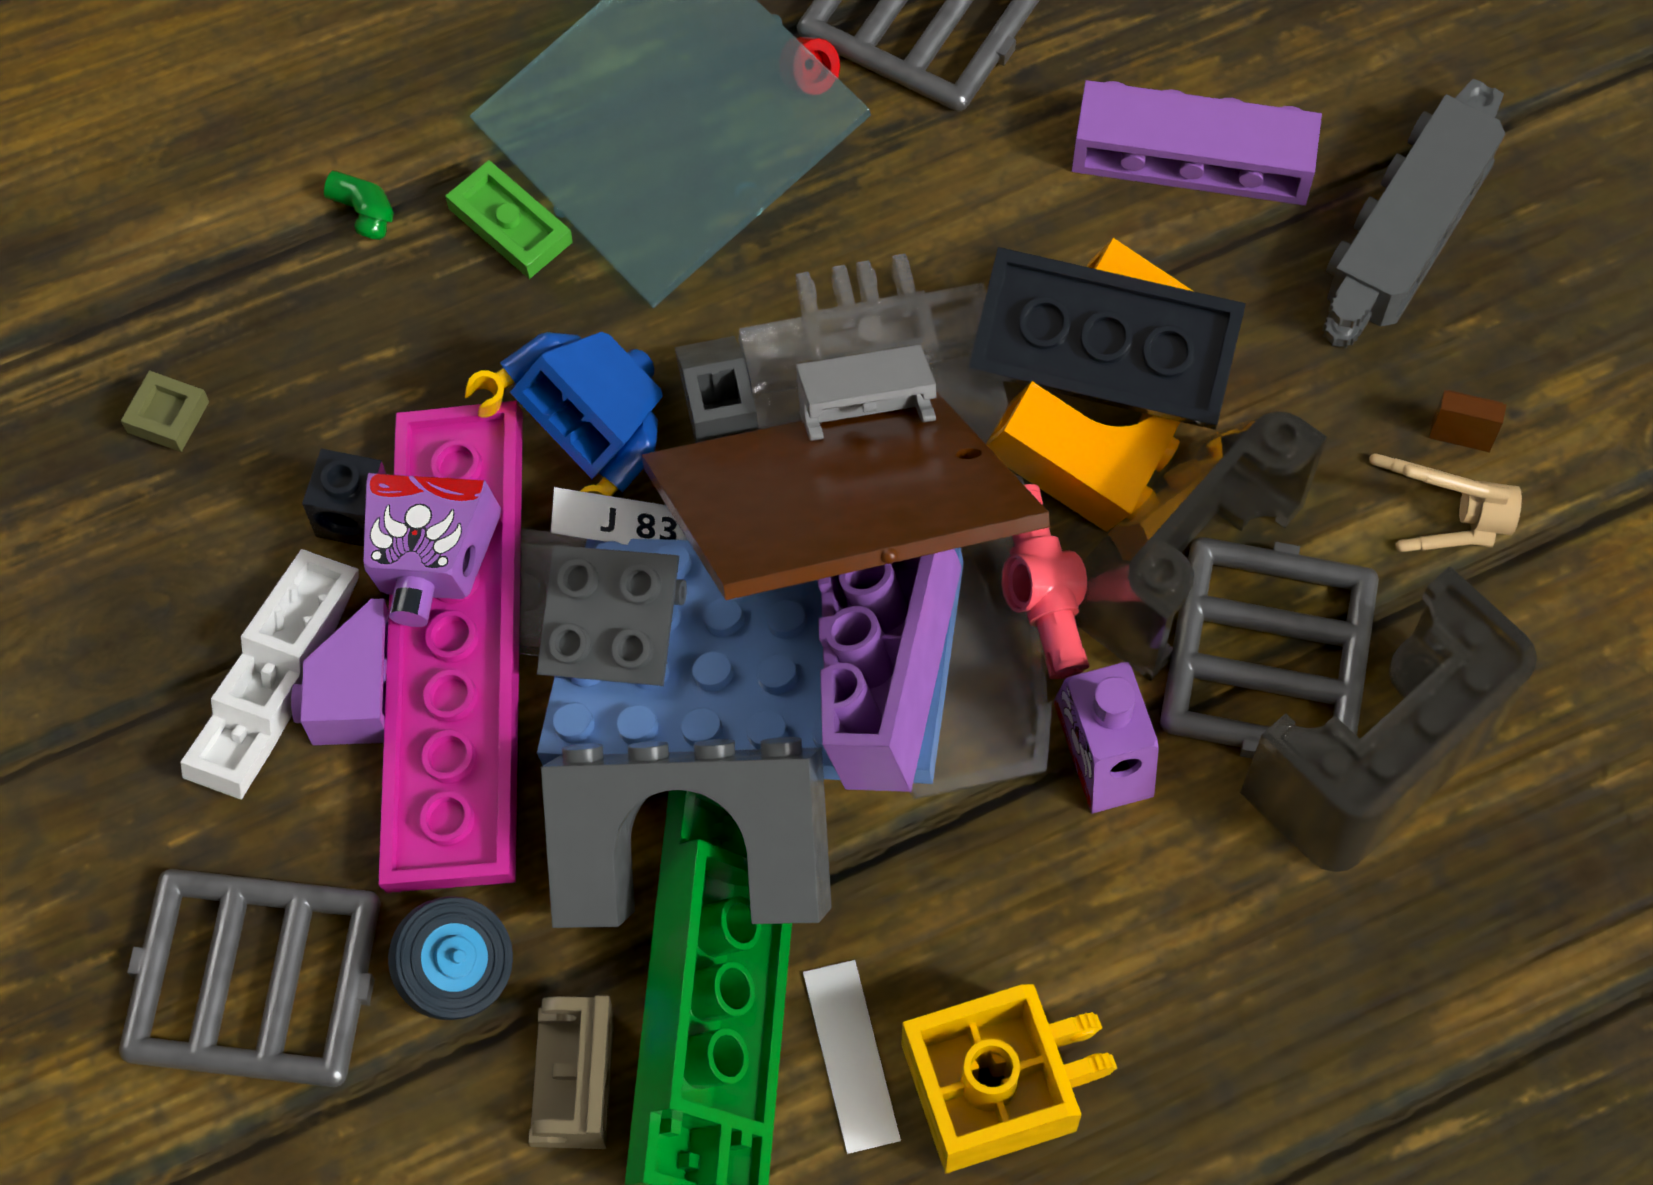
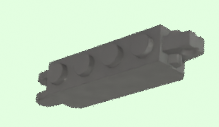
[1322,79,1505,348]

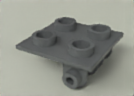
[537,545,687,686]

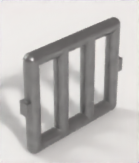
[797,0,1039,111]
[1160,537,1379,766]
[119,869,381,1087]

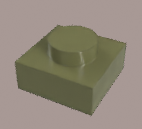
[121,371,209,452]

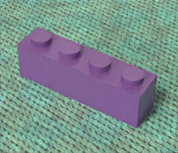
[1072,80,1322,206]

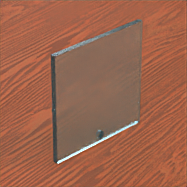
[470,0,871,308]

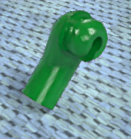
[324,170,394,240]

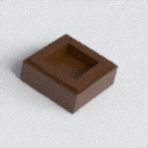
[1429,390,1507,453]

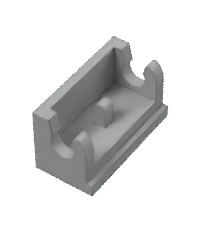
[796,345,937,441]

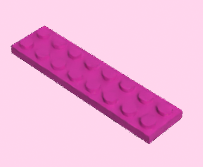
[379,400,523,893]

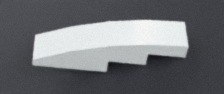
[180,549,359,800]

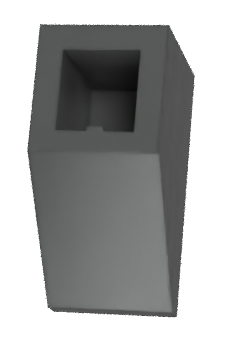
[675,336,758,443]

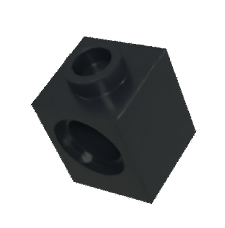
[302,448,386,547]

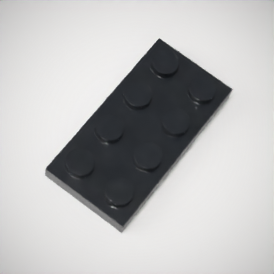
[968,247,1246,430]

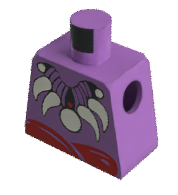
[363,473,501,627]
[1054,662,1159,814]

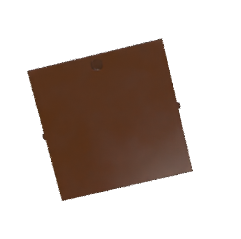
[642,392,1050,601]

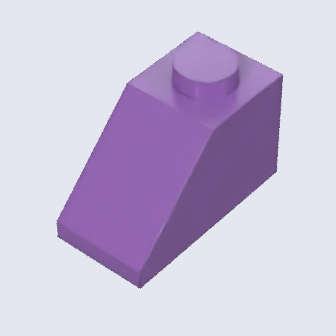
[291,599,389,745]

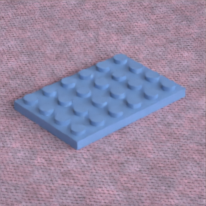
[537,539,964,784]

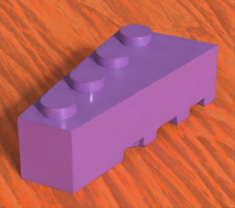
[818,549,962,792]

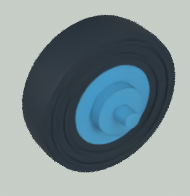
[388,896,513,1020]

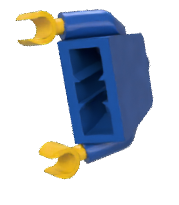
[465,332,663,496]

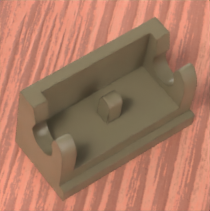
[528,996,615,1149]

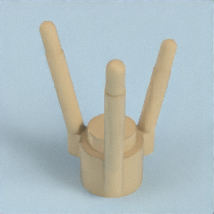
[1369,453,1522,552]

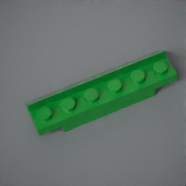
[625,790,792,1185]

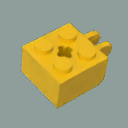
[901,984,1117,1174]

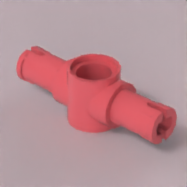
[1001,484,1089,679]

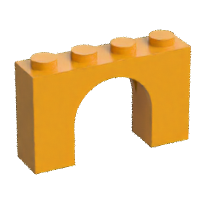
[986,238,1193,532]

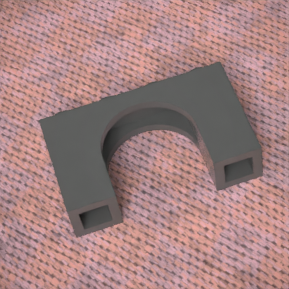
[541,737,832,928]

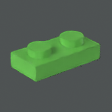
[445,160,573,279]

